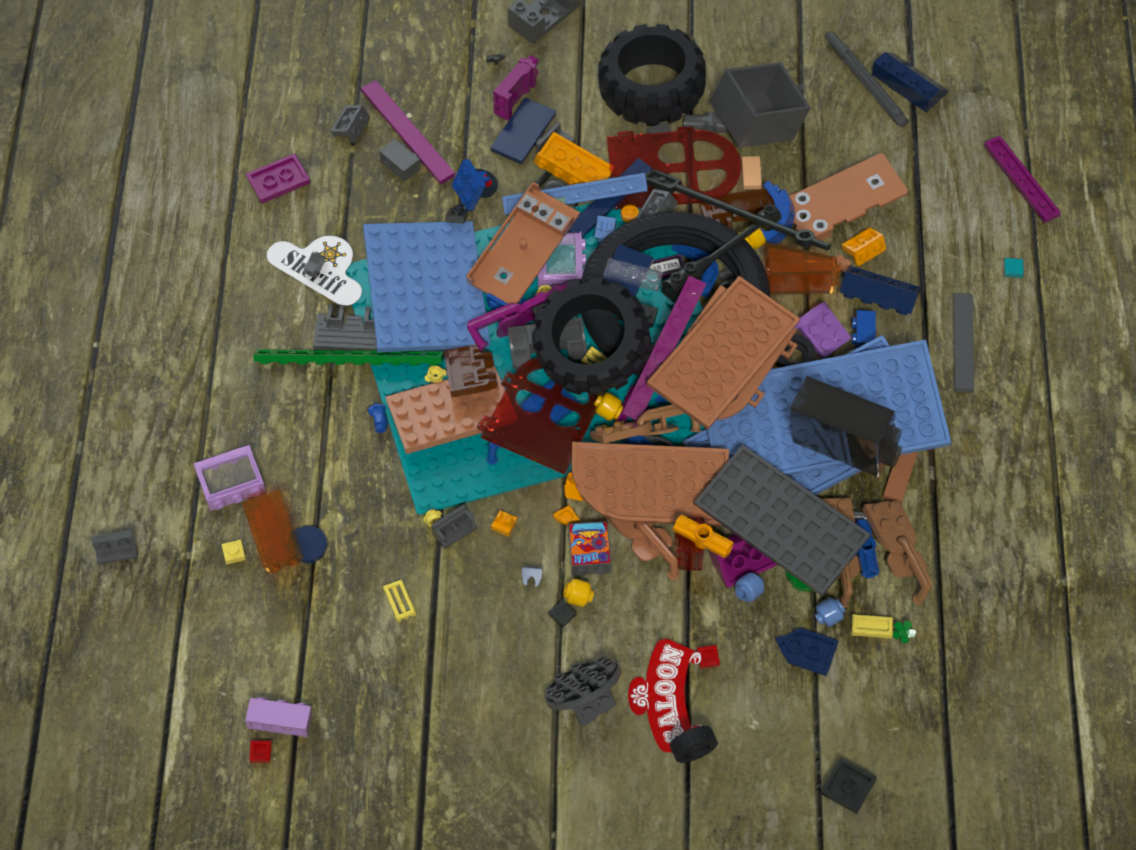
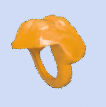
[564,472,585,501]

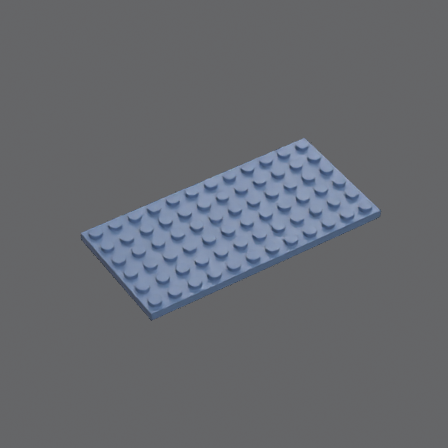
[707,340,951,476]

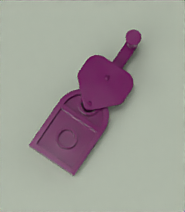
[467,284,568,351]

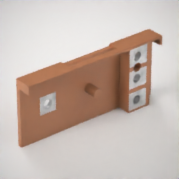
[466,182,580,304]

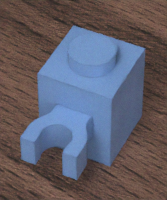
[594,216,617,243]

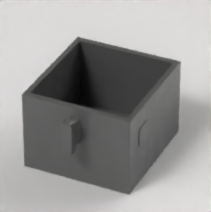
[710,62,811,148]

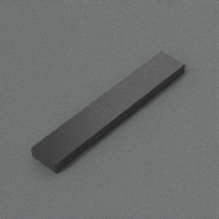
[953,293,974,393]

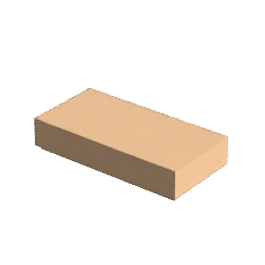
[742,156,762,189]

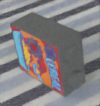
[568,521,611,576]

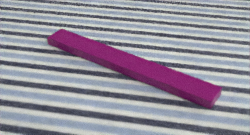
[361,80,455,185]

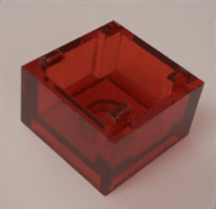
[675,517,705,571]

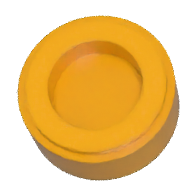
[621,205,639,223]

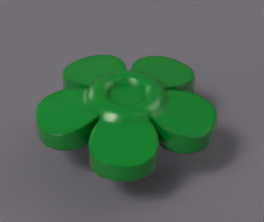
[893,620,916,643]

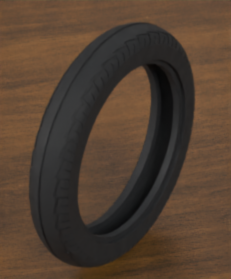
[581,212,770,375]

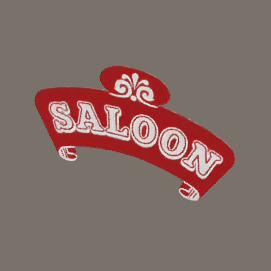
[628,639,702,753]

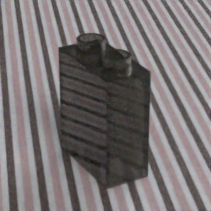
[790,376,902,477]

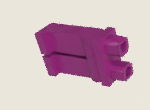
[493,55,538,121]

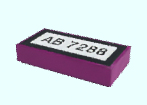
[647,255,684,282]

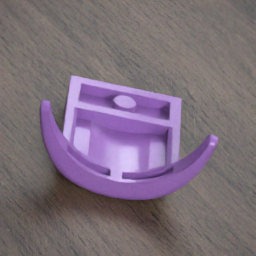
[795,302,851,360]

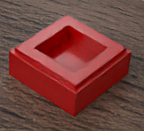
[696,645,720,669]
[249,741,272,763]

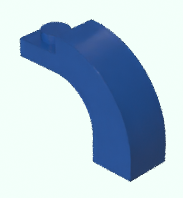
[760,181,795,248]

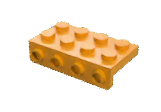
[534,132,615,185]

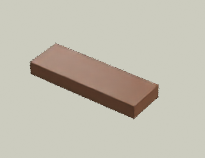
[883,452,917,504]

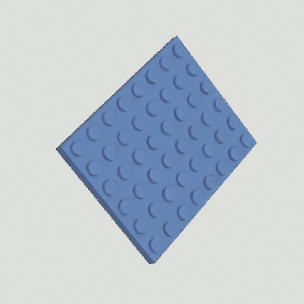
[363,221,490,352]

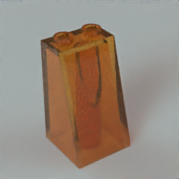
[765,243,841,295]
[242,490,304,573]

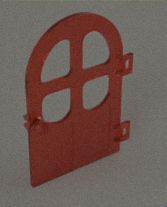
[607,126,741,210]
[477,358,598,475]

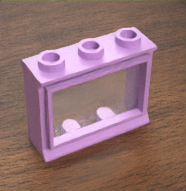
[538,231,586,288]
[194,445,266,511]

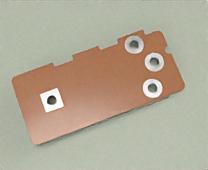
[790,153,908,241]

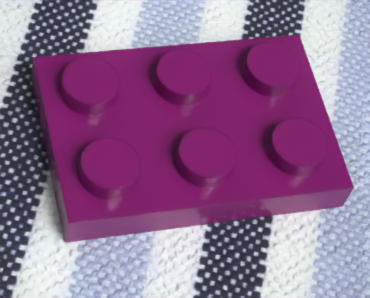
[246,153,310,204]

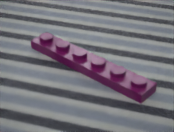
[984,135,1061,224]

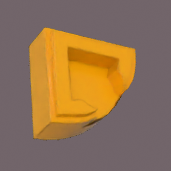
[553,505,580,525]

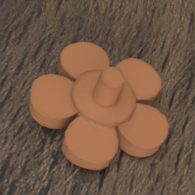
[830,255,851,273]

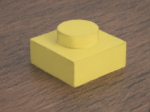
[222,540,246,565]

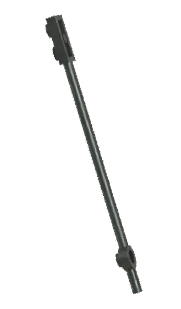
[646,169,831,251]

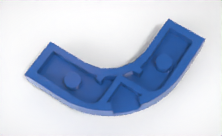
[672,245,719,298]

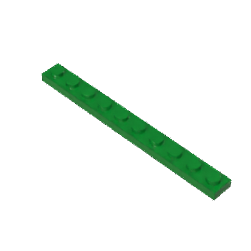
[253,349,444,366]

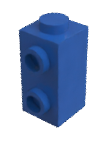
[852,310,876,349]

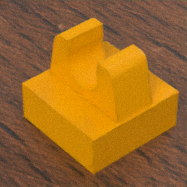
[491,510,517,536]

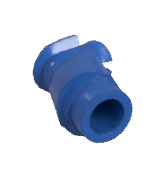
[368,403,389,433]

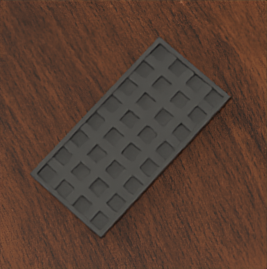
[694,445,871,597]

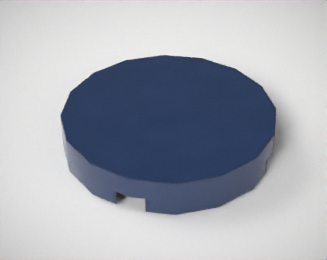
[288,526,328,564]

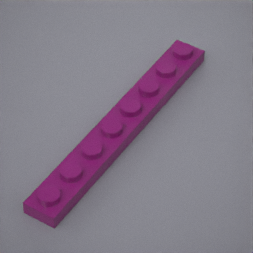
[622,276,706,421]

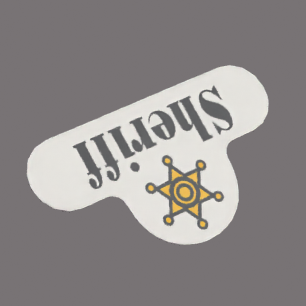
[267,236,362,305]

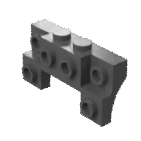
[507,318,588,369]

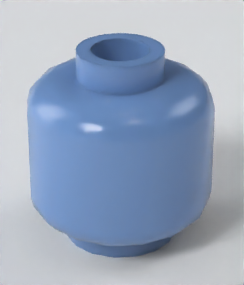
[735,573,765,602]
[815,597,846,627]

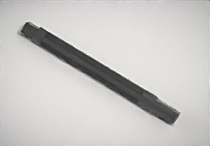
[825,31,910,128]

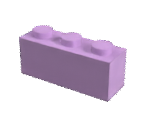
[245,697,313,737]

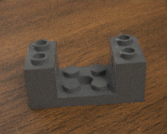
[508,0,581,44]

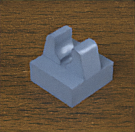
[522,566,543,586]

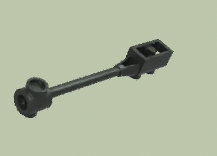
[661,204,781,303]

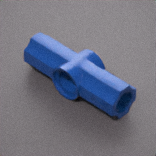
[855,519,879,579]

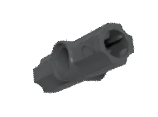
[684,112,730,136]

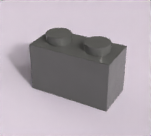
[379,139,420,182]

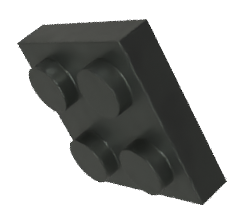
[820,758,877,814]

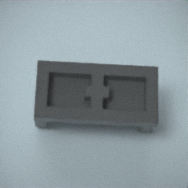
[431,504,477,549]

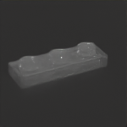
[603,258,663,291]

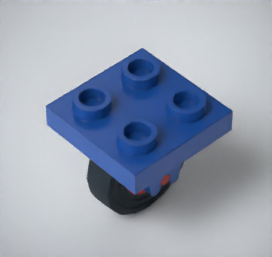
[451,159,498,211]

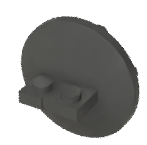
[544,656,622,726]

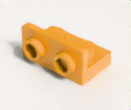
[841,227,886,266]

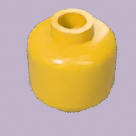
[593,392,623,421]
[563,579,594,607]

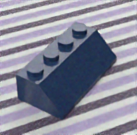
[872,52,949,113]
[840,266,921,315]

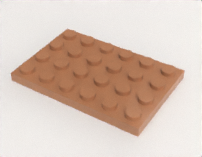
[385,366,517,454]

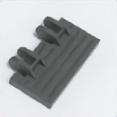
[313,305,377,350]

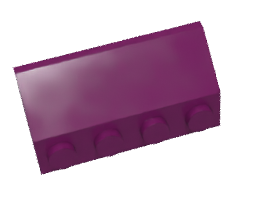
[708,535,777,588]

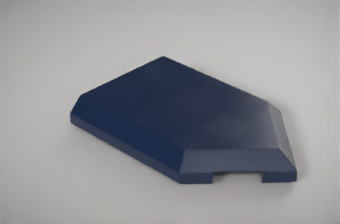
[775,628,839,677]

